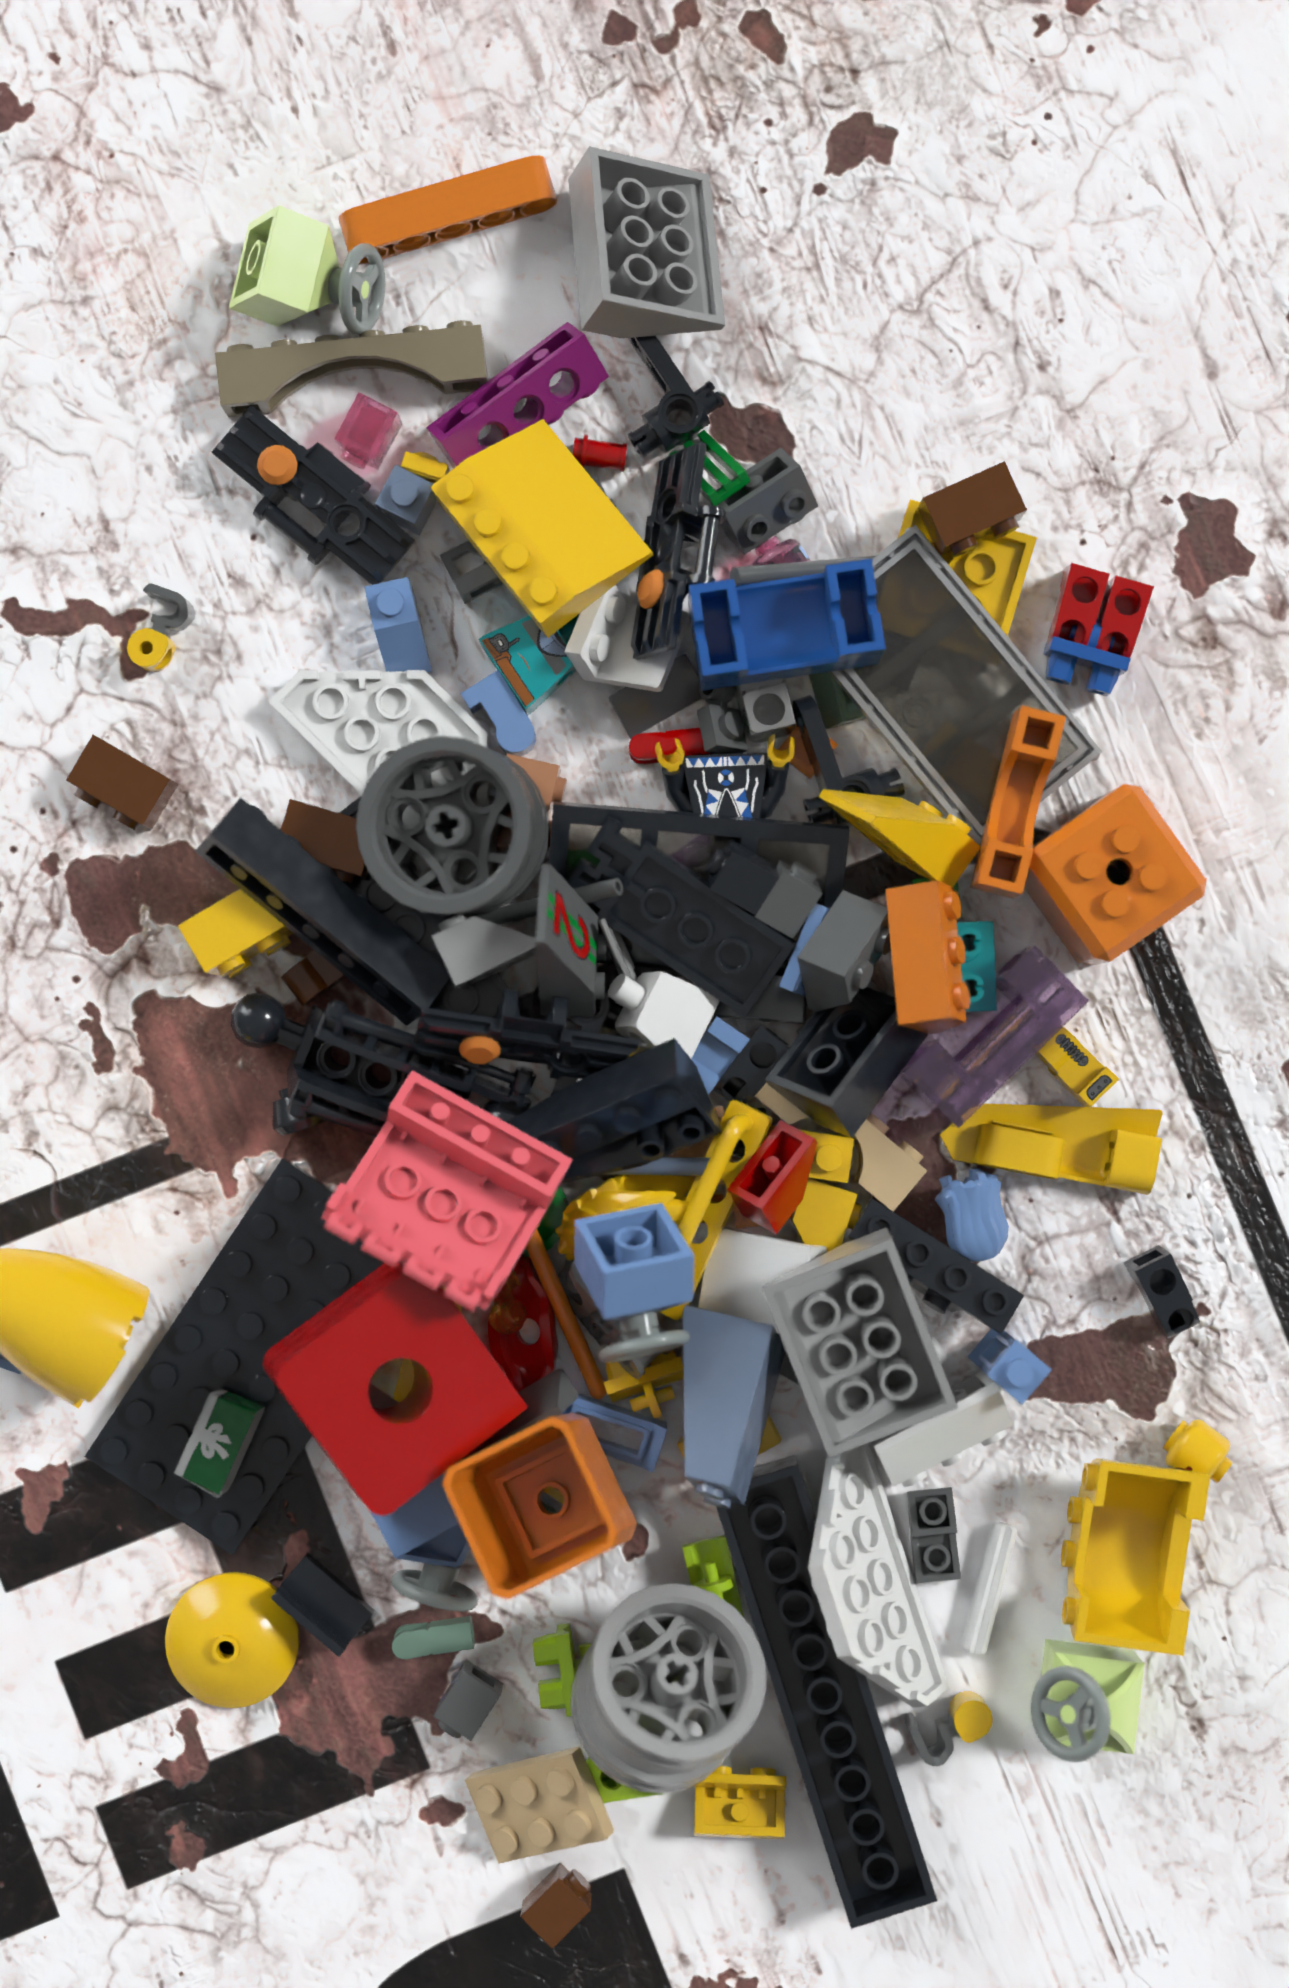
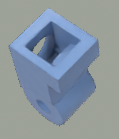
[460,670,536,757]
[691,1016,750,1095]

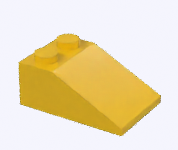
[818,789,981,887]

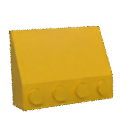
[430,419,653,638]

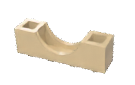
[754,1082,927,1211]

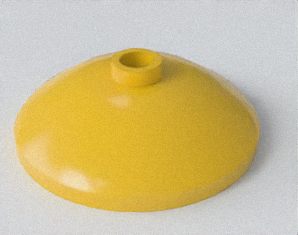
[165,1572,300,1708]

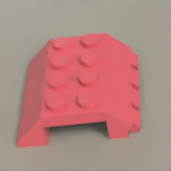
[322,1071,573,1312]

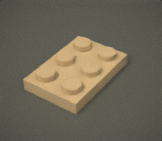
[465,1746,614,1864]

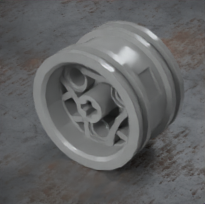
[570,1583,766,1794]

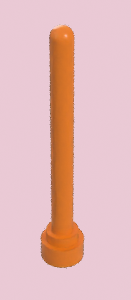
[526,1223,607,1399]

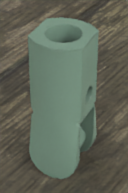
[392,1616,475,1659]

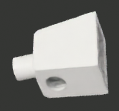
[608,971,720,1059]

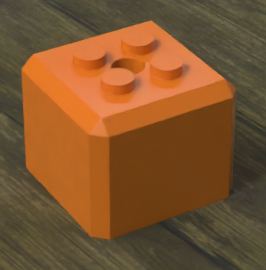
[1024,784,1207,965]
[442,1413,637,1600]

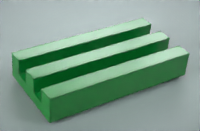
[669,430,751,506]

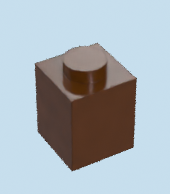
[520,1862,592,1949]

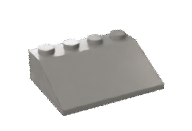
[568,146,725,338]
[761,1228,958,1458]

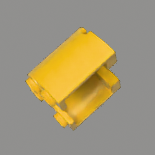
[1061,1458,1211,1656]

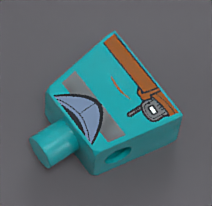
[479,614,579,716]

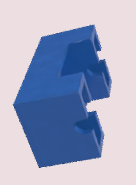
[688,558,886,691]

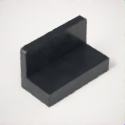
[271,1553,375,1657]

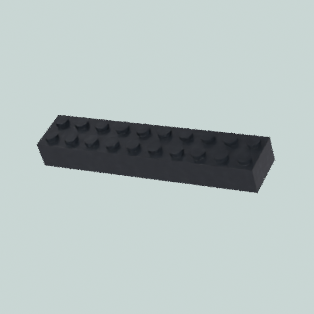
[716,1455,938,1929]

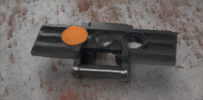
[211,405,415,585]
[631,442,726,660]
[412,989,639,1079]

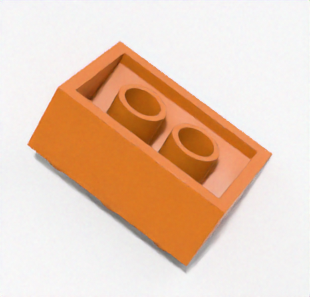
[886,880,970,1034]

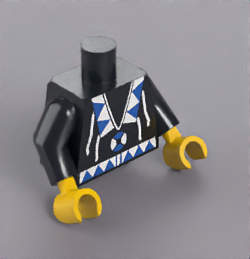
[655,734,795,851]

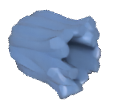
[935,1168,1009,1262]

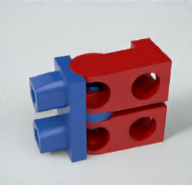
[1043,563,1154,696]

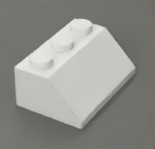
[870,1371,1014,1487]

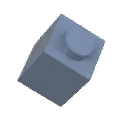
[375,464,437,536]

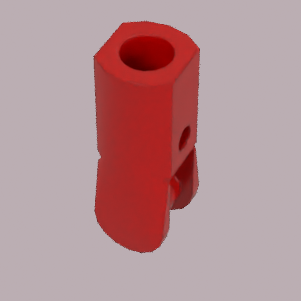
[629,727,710,765]

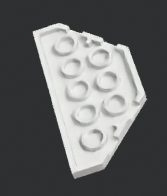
[268,670,489,884]
[808,1443,949,1708]

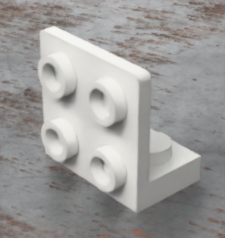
[564,585,690,692]

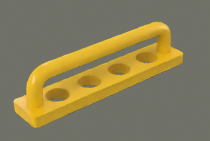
[660,1100,773,1320]

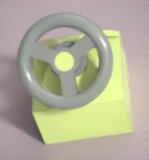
[229,205,386,335]
[1030,1639,1145,1762]

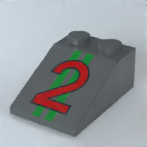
[535,864,607,1017]

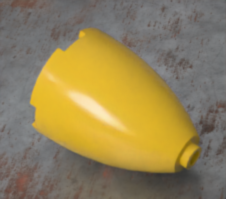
[0,1248,150,1408]

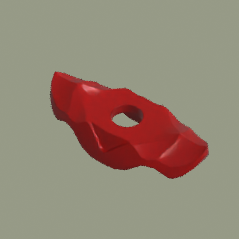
[487,1254,558,1392]

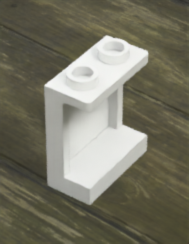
[698,1227,827,1333]

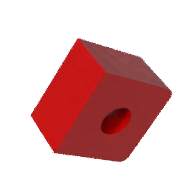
[263,1262,528,1516]

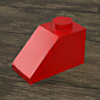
[727,1120,818,1235]

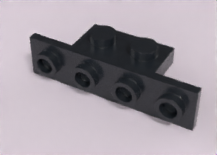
[848,1199,1024,1334]

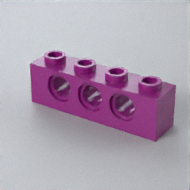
[426,322,609,469]

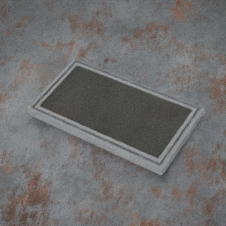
[829,525,1103,853]

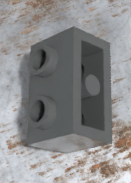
[710,448,818,555]

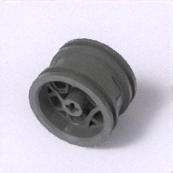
[356,736,550,915]

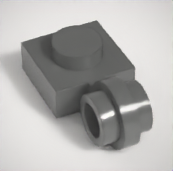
[697,682,748,754]

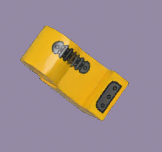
[1031,1022,1119,1107]

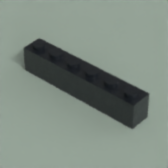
[195,797,451,1026]

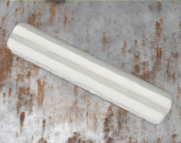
[962,1522,1017,1655]

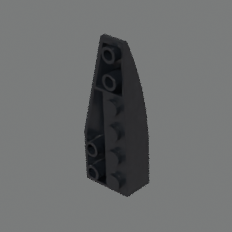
[508,1038,722,1184]

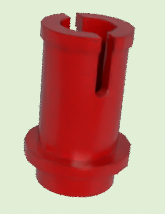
[573,434,627,472]

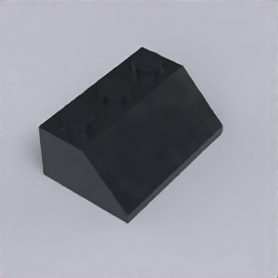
[765,987,928,1138]

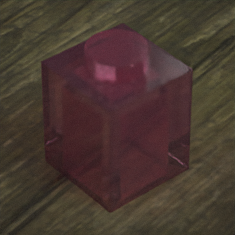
[334,392,403,470]

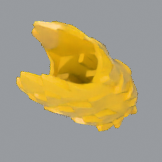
[555,1175,694,1261]

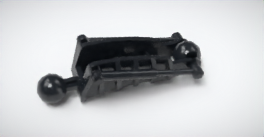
[230,992,537,1137]

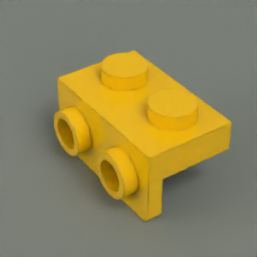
[694,1766,787,1839]

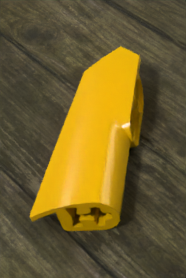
[939,1103,1163,1195]

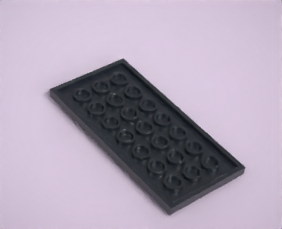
[84,1158,385,1555]

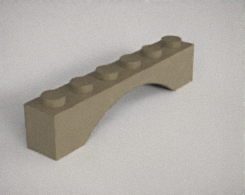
[215,320,488,417]

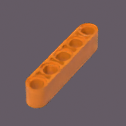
[338,155,558,264]

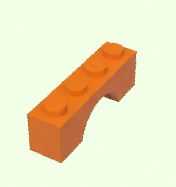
[970,705,1066,899]

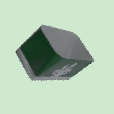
[735,678,796,743]
[174,1388,265,1498]

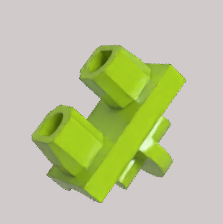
[682,1535,744,1617]
[532,1623,592,1717]

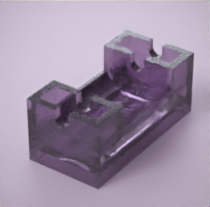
[898,945,1089,1128]

